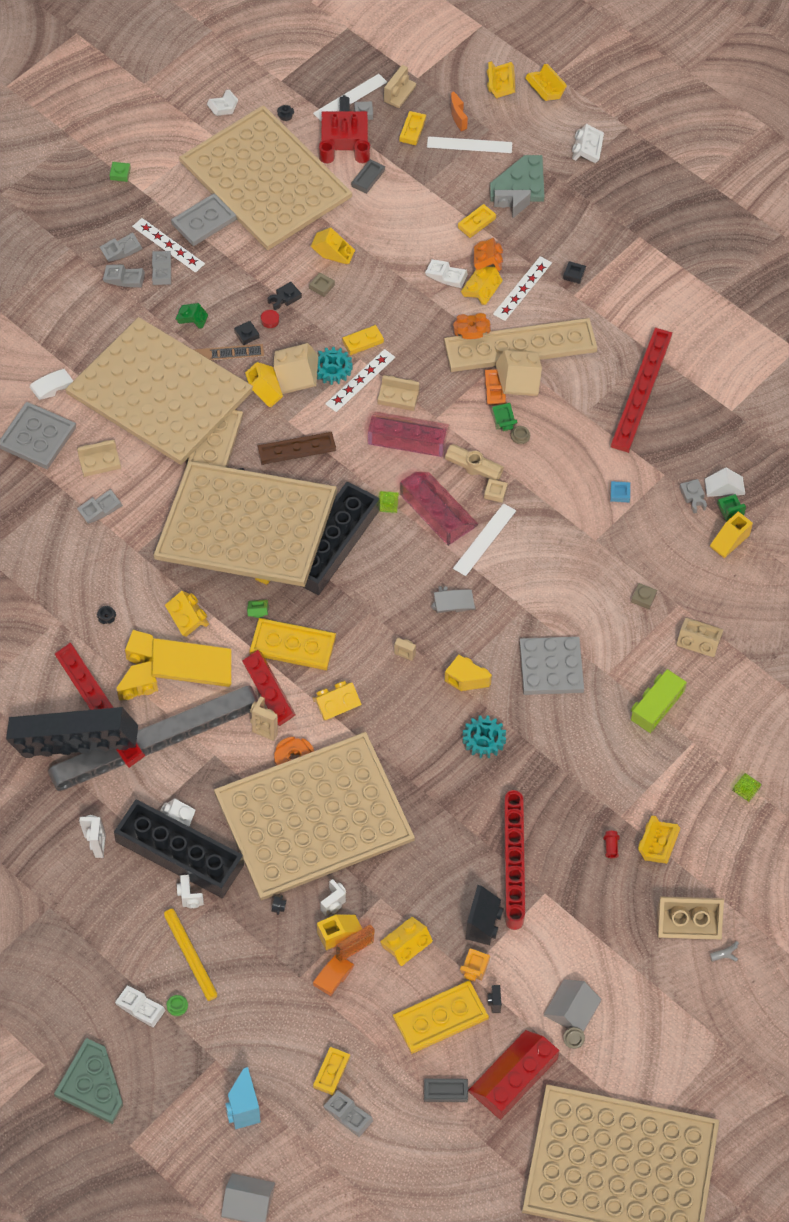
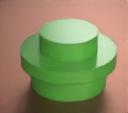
[166,995,188,1016]

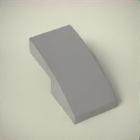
[100,232,143,262]
[152,251,171,285]
[103,265,145,287]
[77,489,123,524]
[433,590,475,613]
[323,1090,373,1137]

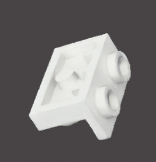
[572,124,604,163]
[79,815,106,858]

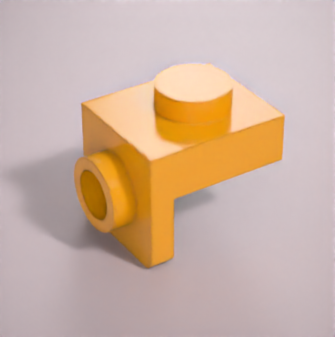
[460,948,490,981]

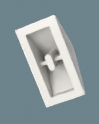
[704,468,745,497]

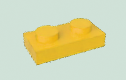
[399,111,426,145]
[458,204,496,238]
[342,325,384,355]
[313,1047,350,1096]

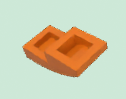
[451,92,468,132]
[485,369,506,405]
[313,954,354,996]

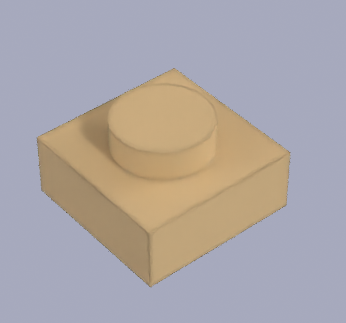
[484,479,508,503]
[394,638,416,661]

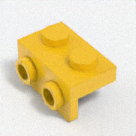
[487,61,515,99]
[525,64,567,101]
[461,267,502,305]
[165,591,209,637]
[312,680,362,720]
[638,815,680,864]
[380,917,433,966]

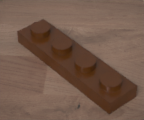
[257,432,336,465]

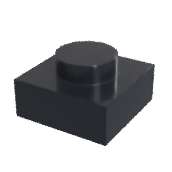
[563,261,586,284]
[234,321,260,345]
[487,985,502,1013]

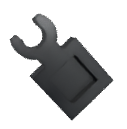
[267,282,302,310]

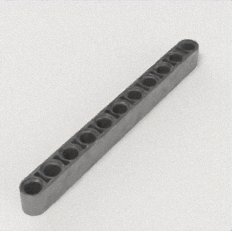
[48,686,258,791]

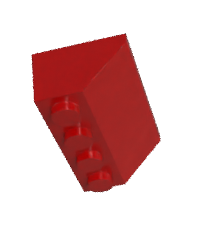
[468,1030,560,1120]

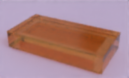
[336,925,375,962]

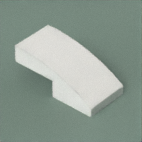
[425,259,468,288]
[30,369,73,400]
[115,985,166,1028]

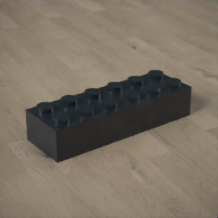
[301,481,380,596]
[6,707,138,758]
[114,799,244,899]

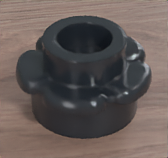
[277,105,294,121]
[97,606,116,624]
[271,895,287,915]

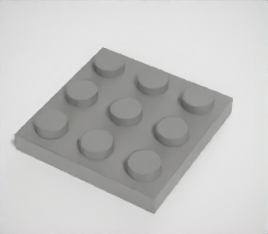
[0,402,76,470]
[520,637,584,695]

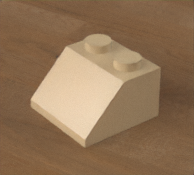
[274,343,318,394]
[495,350,542,396]

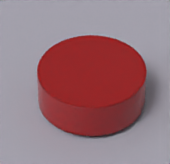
[261,310,279,328]

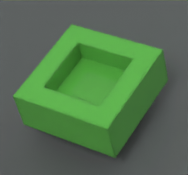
[109,162,131,182]
[247,600,269,618]

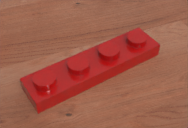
[242,650,296,726]

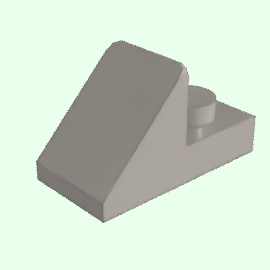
[494,190,531,218]

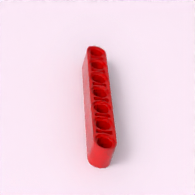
[504,790,525,930]

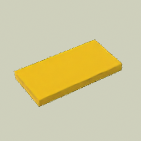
[249,618,336,671]
[151,638,231,687]
[393,980,489,1054]

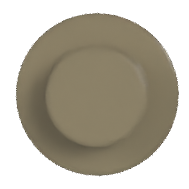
[511,426,530,444]
[563,1027,585,1049]

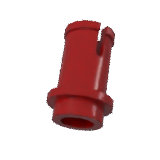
[603,830,620,859]

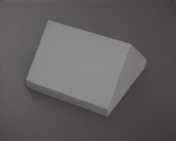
[544,979,602,1032]
[221,1173,275,1222]

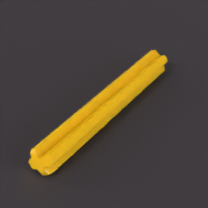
[164,908,217,1001]

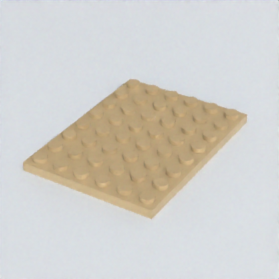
[179,105,352,251]
[65,317,253,465]
[154,461,337,587]
[214,732,415,901]
[522,1084,719,1222]

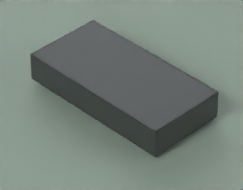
[351,159,385,194]
[424,1078,468,1102]

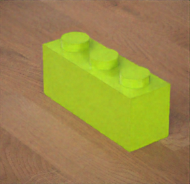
[631,669,687,734]

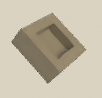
[309,273,335,297]
[631,583,657,609]

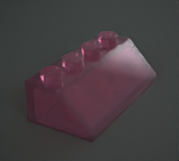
[368,411,450,457]
[400,472,478,546]

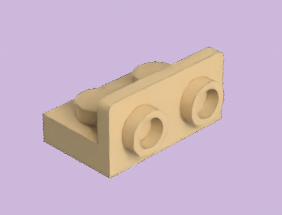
[384,65,416,108]
[378,376,419,411]
[77,440,121,477]
[677,618,723,657]
[250,696,278,741]

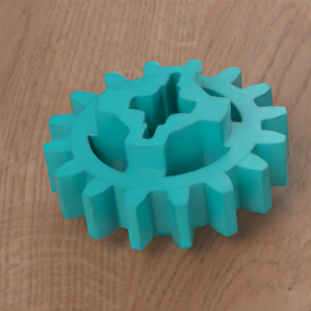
[317,347,353,385]
[462,715,506,758]

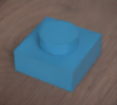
[610,481,630,503]

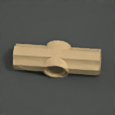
[445,444,504,481]

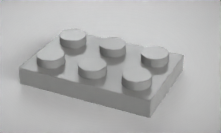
[171,193,237,246]

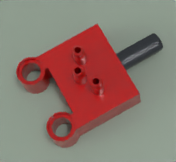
[319,95,370,164]

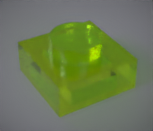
[379,491,399,513]
[732,773,762,802]

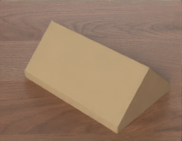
[657,896,724,940]

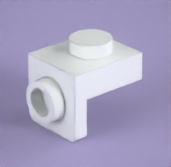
[207,90,238,116]
[160,799,195,826]
[177,875,204,908]
[321,879,346,916]

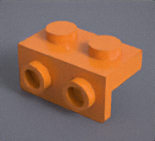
[474,237,503,271]

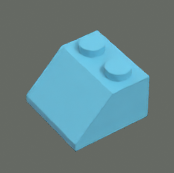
[225,1067,261,1130]

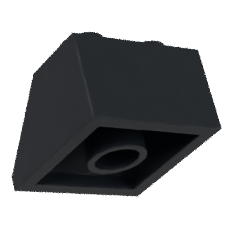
[465,885,504,946]

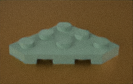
[490,155,545,202]
[54,1038,123,1124]

